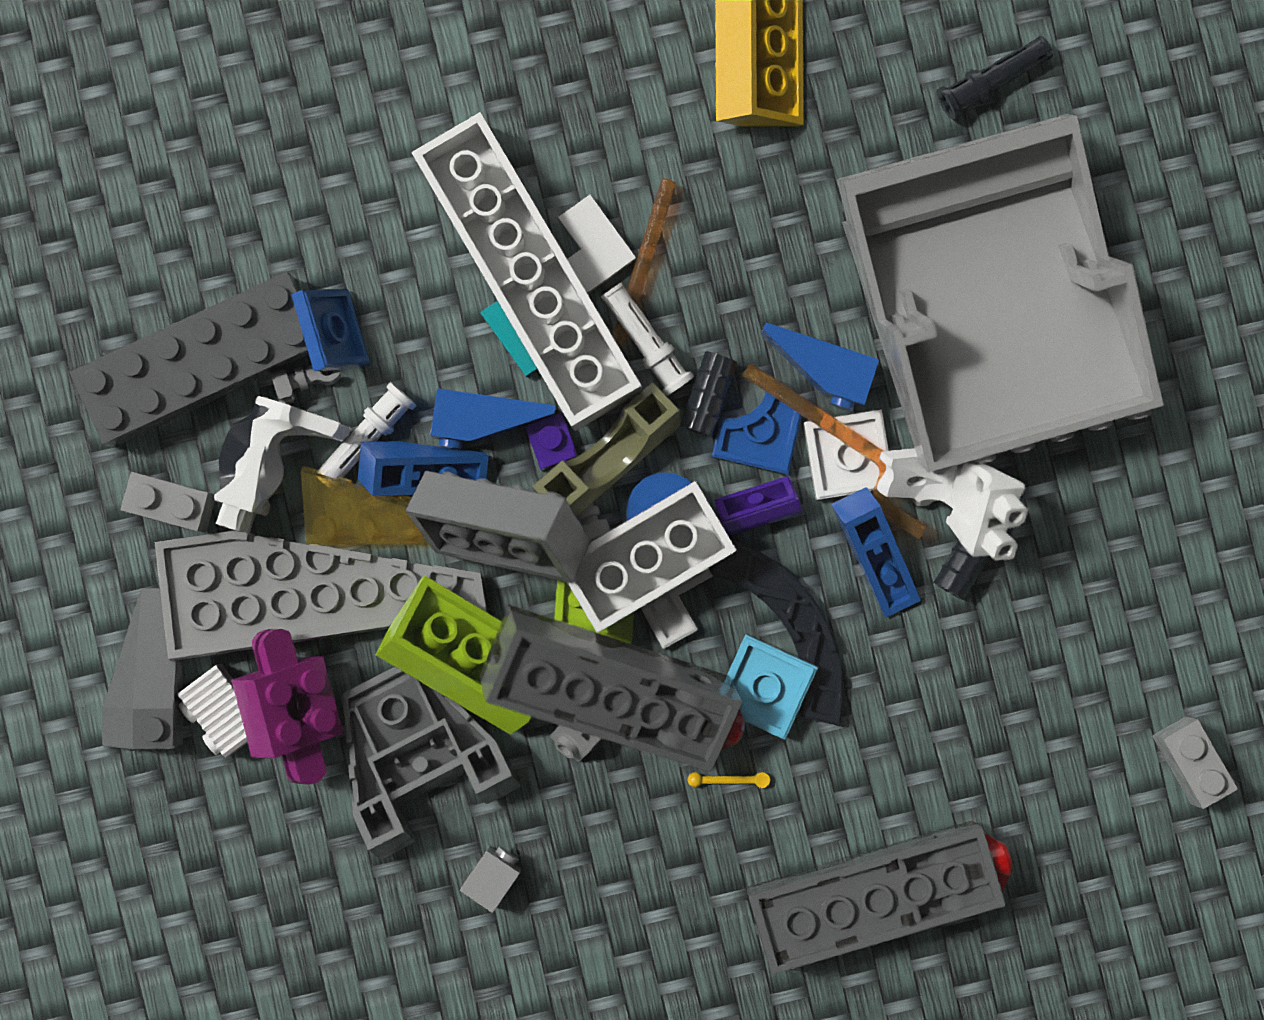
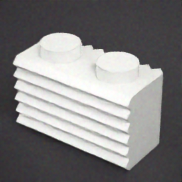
[178,664,248,758]

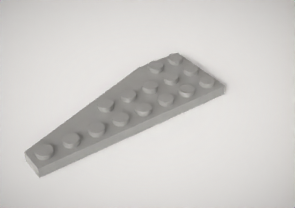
[155,531,486,661]

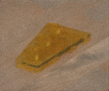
[301,466,425,545]

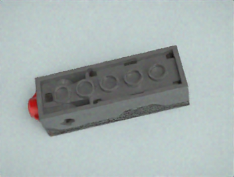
[480,605,745,772]
[745,820,1013,975]

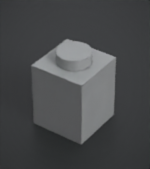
[459,846,521,913]

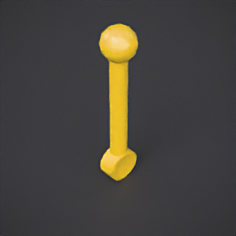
[687,772,770,788]

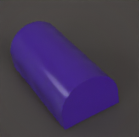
[714,476,802,537]

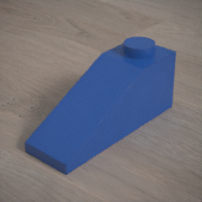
[761,322,879,411]
[430,388,557,449]
[358,441,489,496]
[831,487,921,617]

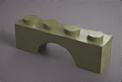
[532,383,681,517]

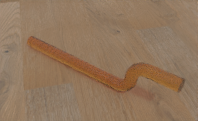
[611,178,676,347]
[742,363,927,539]

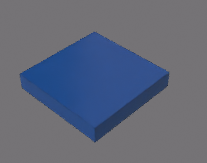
[291,289,370,372]

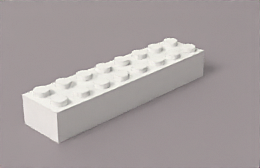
[411,112,643,431]

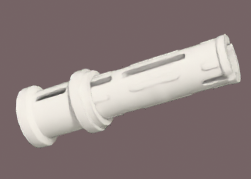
[601,282,694,396]
[315,382,417,489]

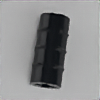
[680,351,737,437]
[933,540,990,600]

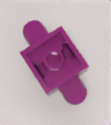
[231,629,343,785]

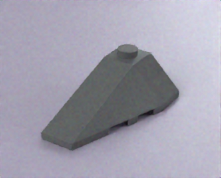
[102,588,183,749]

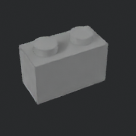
[120,472,215,532]
[1152,716,1238,809]

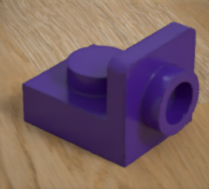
[525,413,578,471]

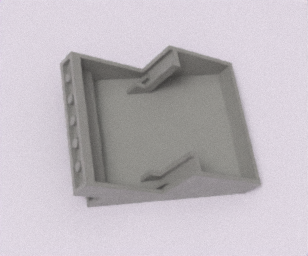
[837,114,1163,475]

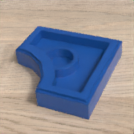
[711,389,806,475]

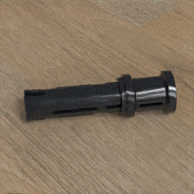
[936,36,1053,120]

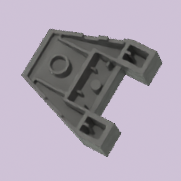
[342,667,522,860]

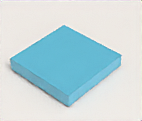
[724,634,818,740]

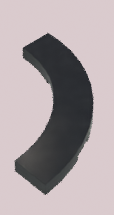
[712,540,844,726]

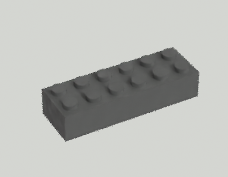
[69,272,310,447]

